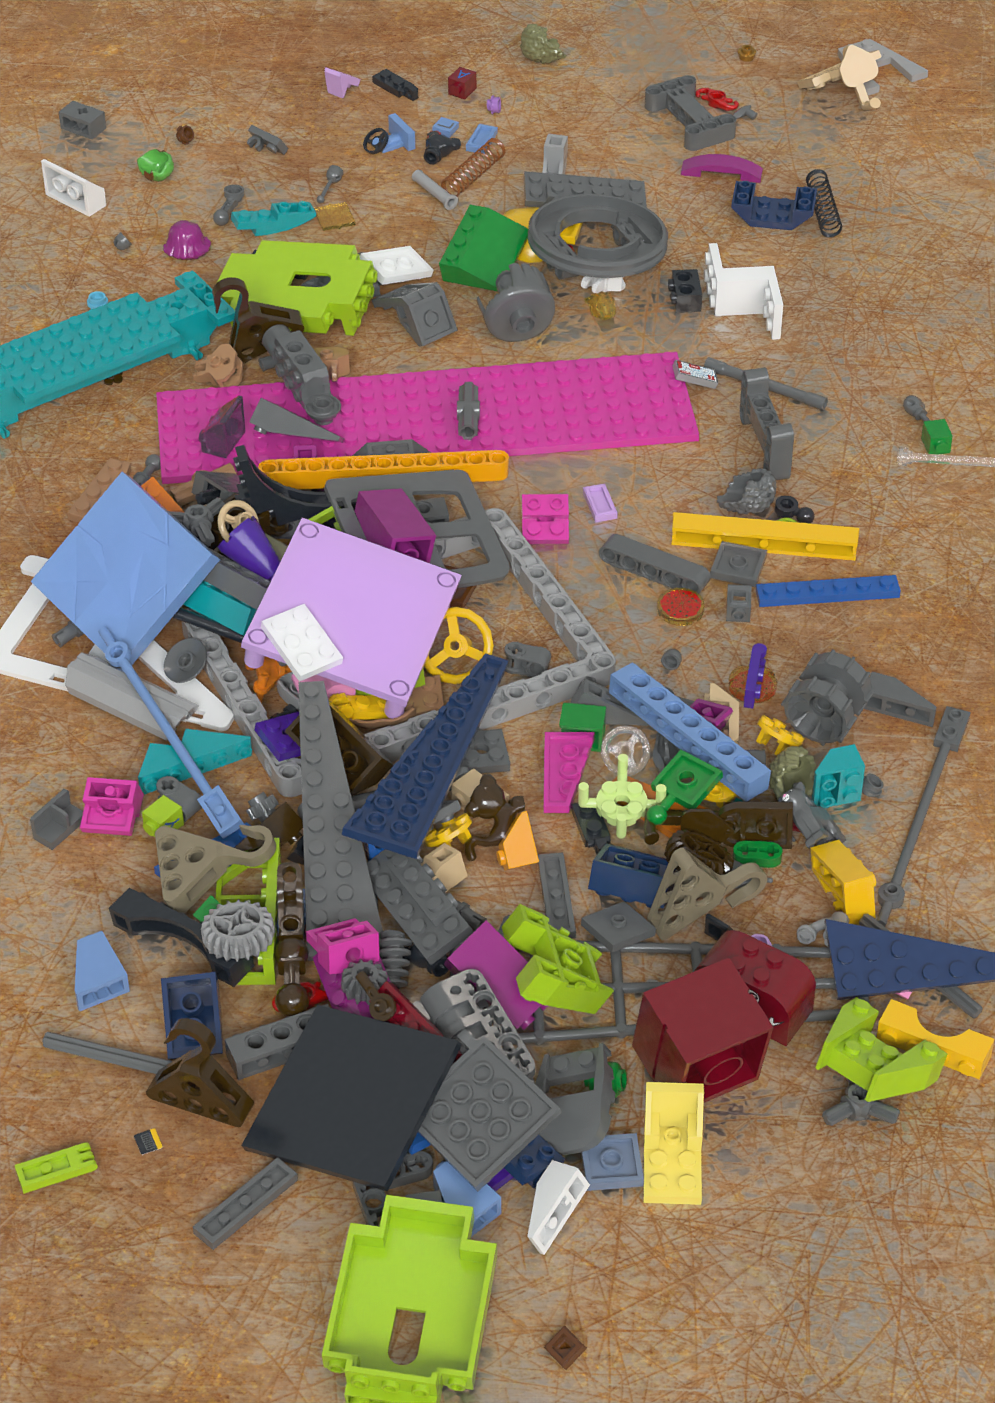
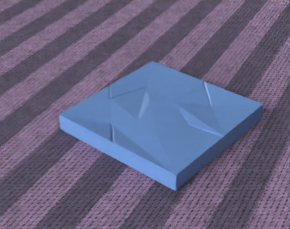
[31,472,220,668]

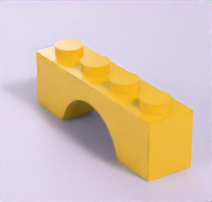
[876,999,995,1080]

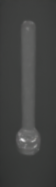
[897,448,995,467]

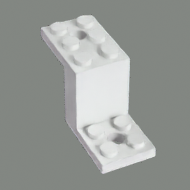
[704,243,783,340]

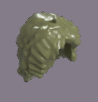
[520,23,567,64]
[769,746,816,800]

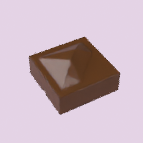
[544,1325,587,1370]

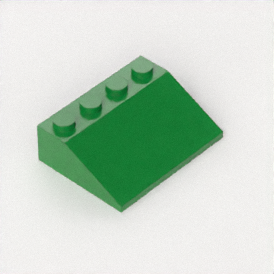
[439,204,529,292]

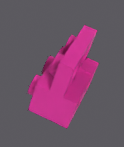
[522,494,569,544]
[80,777,144,836]
[306,918,379,975]

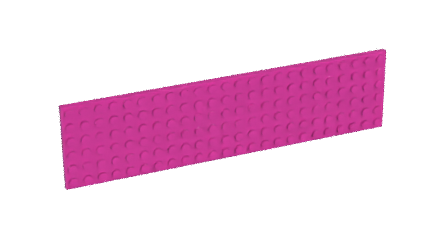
[156,352,699,484]

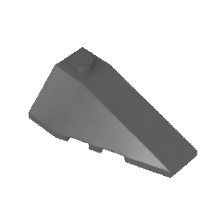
[249,398,344,443]

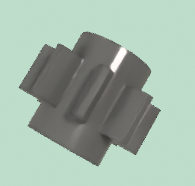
[246,792,279,822]

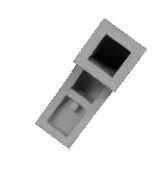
[542,134,568,175]

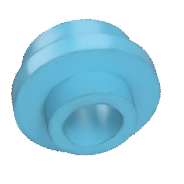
[87,291,108,309]

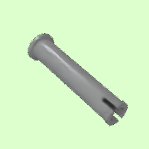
[412,169,458,210]

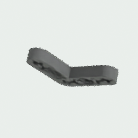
[353,1151,433,1227]

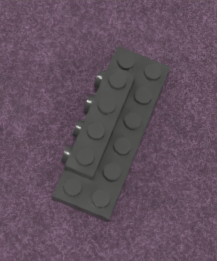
[523,171,647,208]
[367,849,474,965]

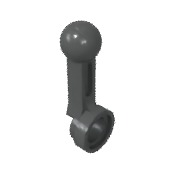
[213,185,244,226]

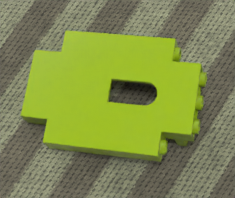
[217,240,378,336]
[322,1195,497,1403]

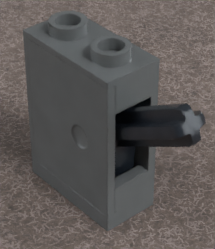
[191,471,241,505]

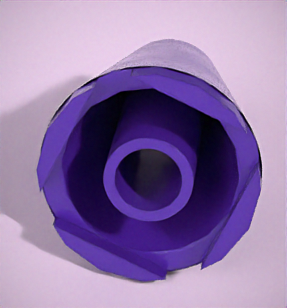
[218,516,281,581]

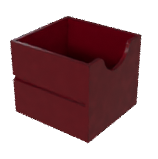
[632,957,773,1103]

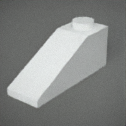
[527,1160,590,1255]

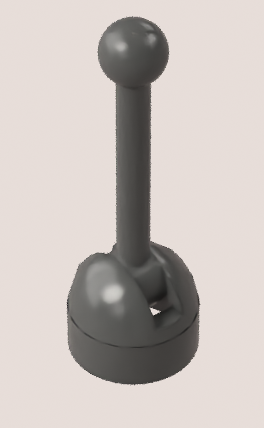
[317,165,344,203]

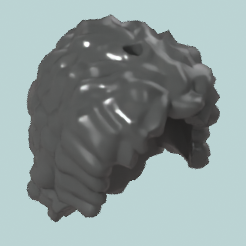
[717,468,777,515]

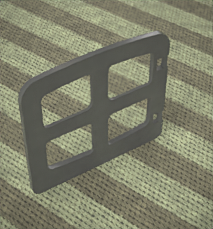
[324,470,510,588]

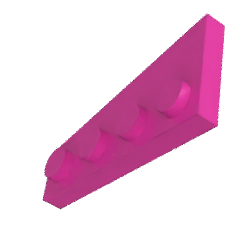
[544,732,595,813]

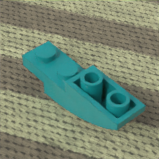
[230,201,316,236]

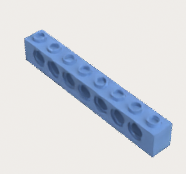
[609,662,771,802]

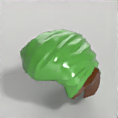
[137,149,174,181]

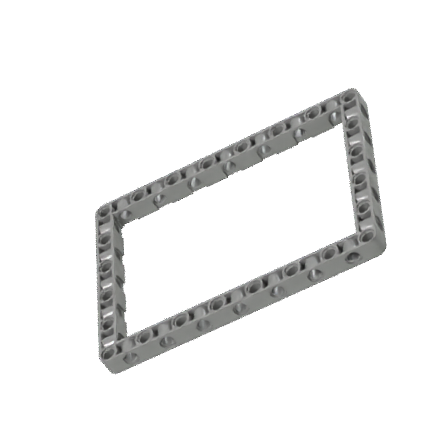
[182,508,616,797]

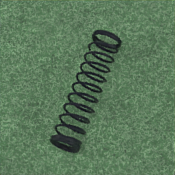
[806,169,843,237]

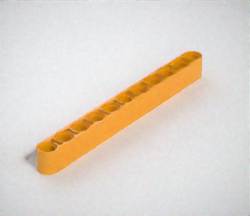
[258,450,509,489]

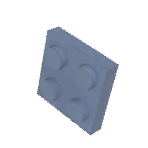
[581,1133,644,1191]

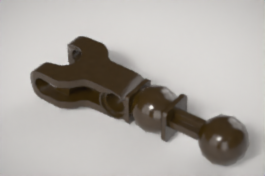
[274,862,310,1017]

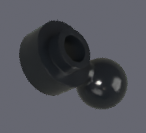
[774,495,815,524]

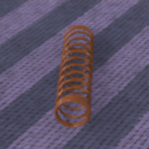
[441,138,506,197]

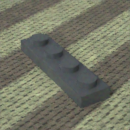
[537,852,576,939]
[193,1157,298,1250]

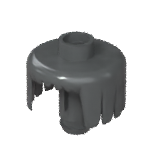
[477,263,555,342]

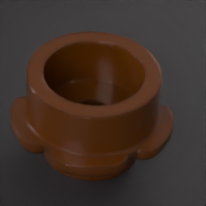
[176,125,194,145]

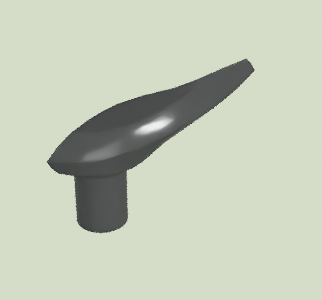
[732,105,757,120]

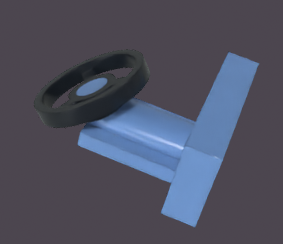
[363,113,415,154]

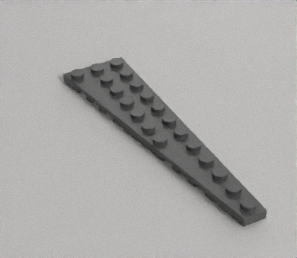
[298,681,383,961]

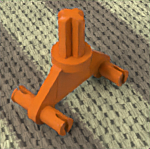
[245,656,292,703]

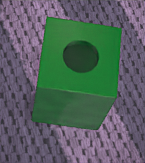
[559,703,606,752]

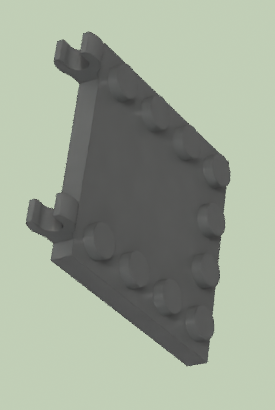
[418,1029,562,1192]

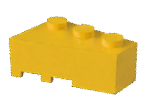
[810,840,876,925]

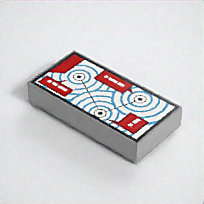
[672,360,718,389]

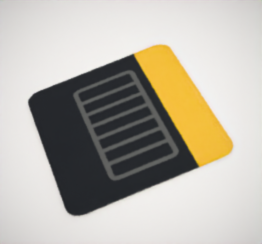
[134,1129,163,1155]

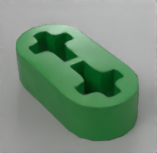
[733,841,783,868]

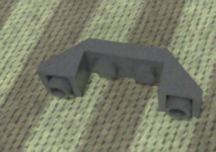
[352,439,431,456]

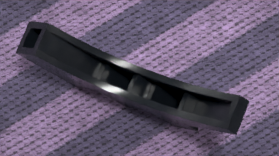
[233,445,359,528]

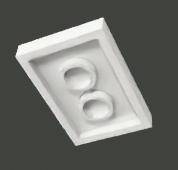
[360,246,434,285]
[261,604,343,682]

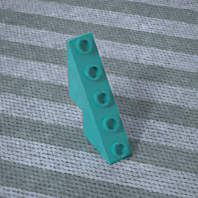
[138,729,252,794]

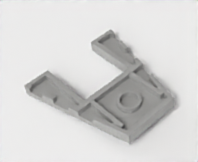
[838,39,928,96]

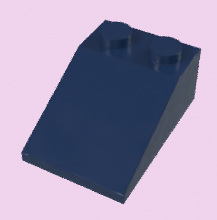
[161,972,223,1060]

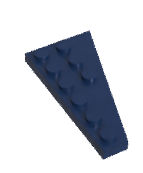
[824,919,995,1000]

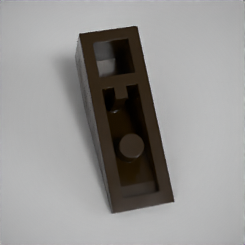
[234,802,303,852]

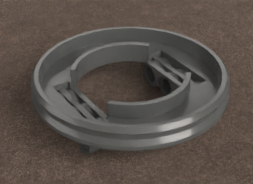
[528,194,668,280]

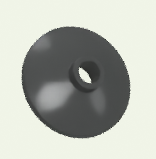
[164,638,207,683]

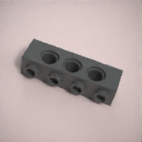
[225,1004,330,1080]

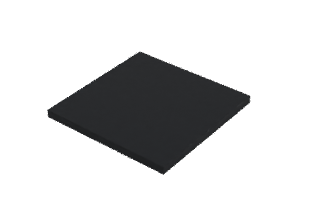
[241,1005,461,1192]

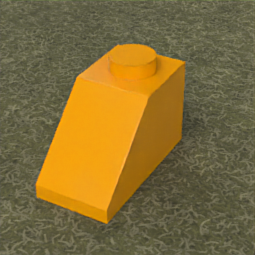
[496,811,539,871]

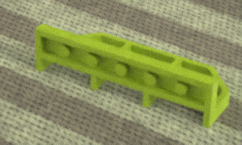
[215,838,282,985]

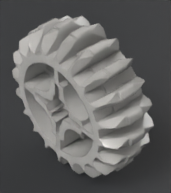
[201,899,275,962]

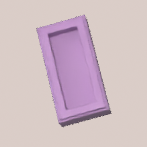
[583,484,618,522]

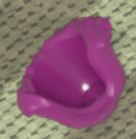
[163,220,211,260]

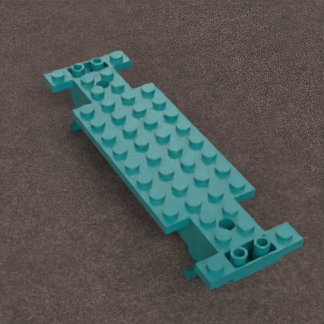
[0,270,235,439]

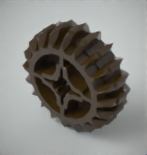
[664,829,734,875]

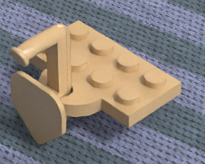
[797,45,881,111]

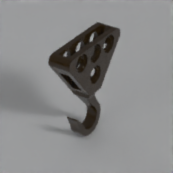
[212,277,304,364]
[146,1018,254,1127]

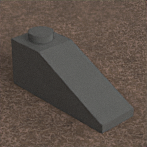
[864,672,937,727]
[571,679,648,726]

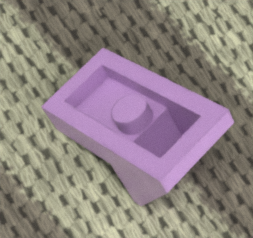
[324,68,361,98]

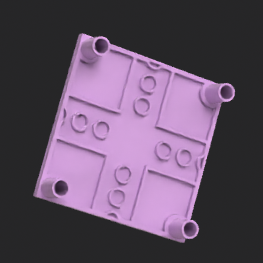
[241,518,462,719]

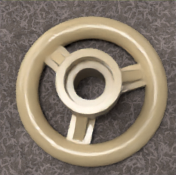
[218,500,259,543]

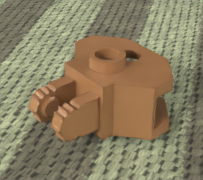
[193,343,244,387]
[314,347,350,382]

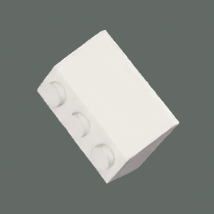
[41,159,106,217]

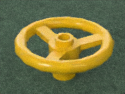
[424,607,494,685]

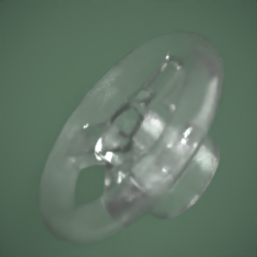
[601,726,650,776]

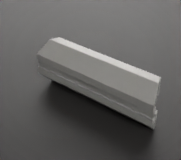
[65,652,199,741]

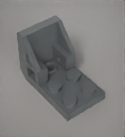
[372,282,458,346]

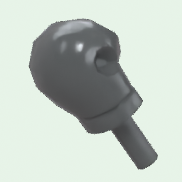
[903,395,930,421]

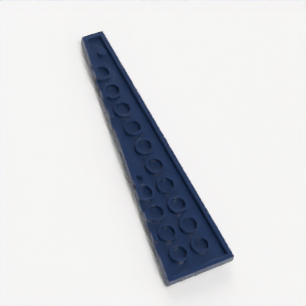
[342,653,509,859]

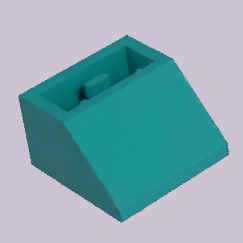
[812,744,865,808]

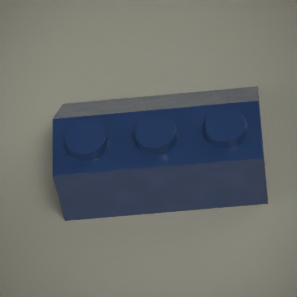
[588,843,678,908]

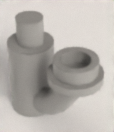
[797,912,849,946]

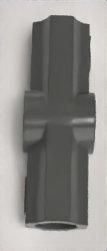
[457,382,480,440]

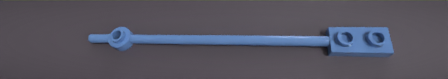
[98,627,245,839]

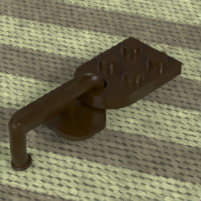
[644,802,793,849]

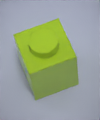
[142,795,184,837]

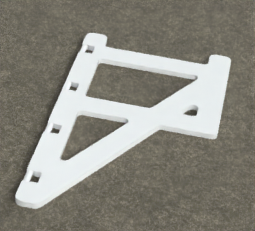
[0,555,234,732]

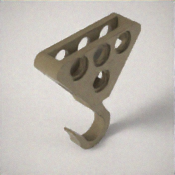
[155,825,276,913]
[647,848,767,940]

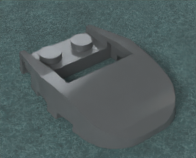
[535,1043,615,1155]

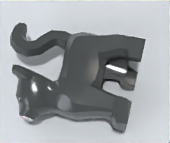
[778,782,846,849]

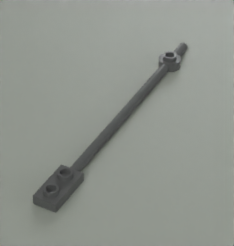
[877,706,971,927]

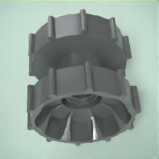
[781,649,875,746]

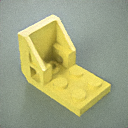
[644,1082,704,1205]

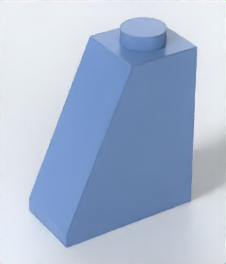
[75,931,130,1011]
[433,1161,501,1237]

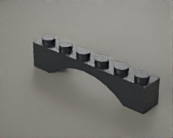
[109,888,255,987]

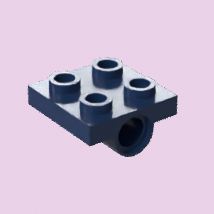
[504,1135,565,1189]

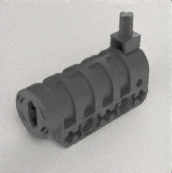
[412,969,535,1084]

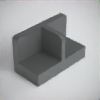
[30,789,83,850]

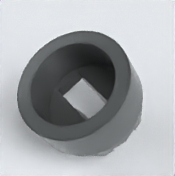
[113,232,132,250]
[661,649,682,670]

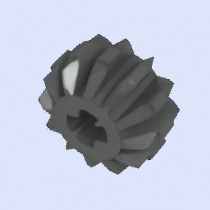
[341,959,388,1005]

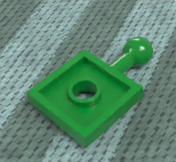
[647,750,723,825]

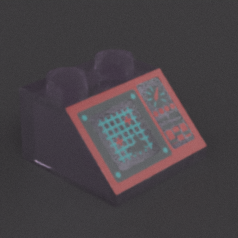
[199,395,246,458]

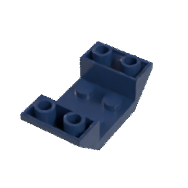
[731,181,817,230]

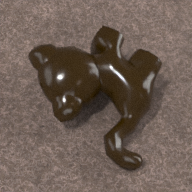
[464,774,525,862]

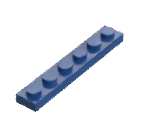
[756,575,901,607]

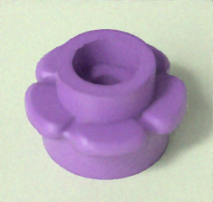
[487,95,501,115]

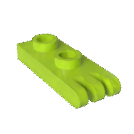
[14,1143,98,1194]

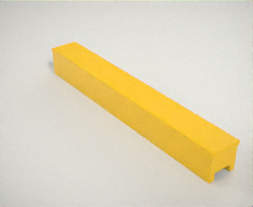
[672,512,859,560]

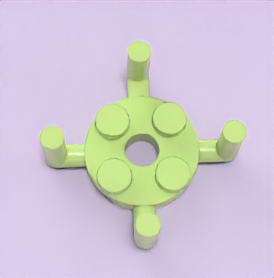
[578,754,666,839]

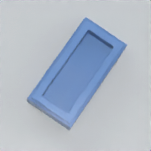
[466,124,498,154]

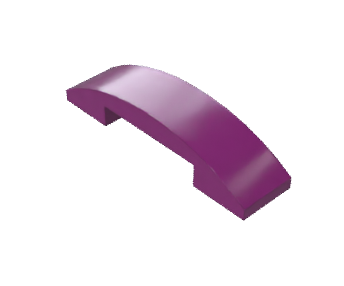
[681,154,763,183]

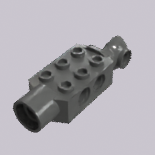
[262,325,341,425]

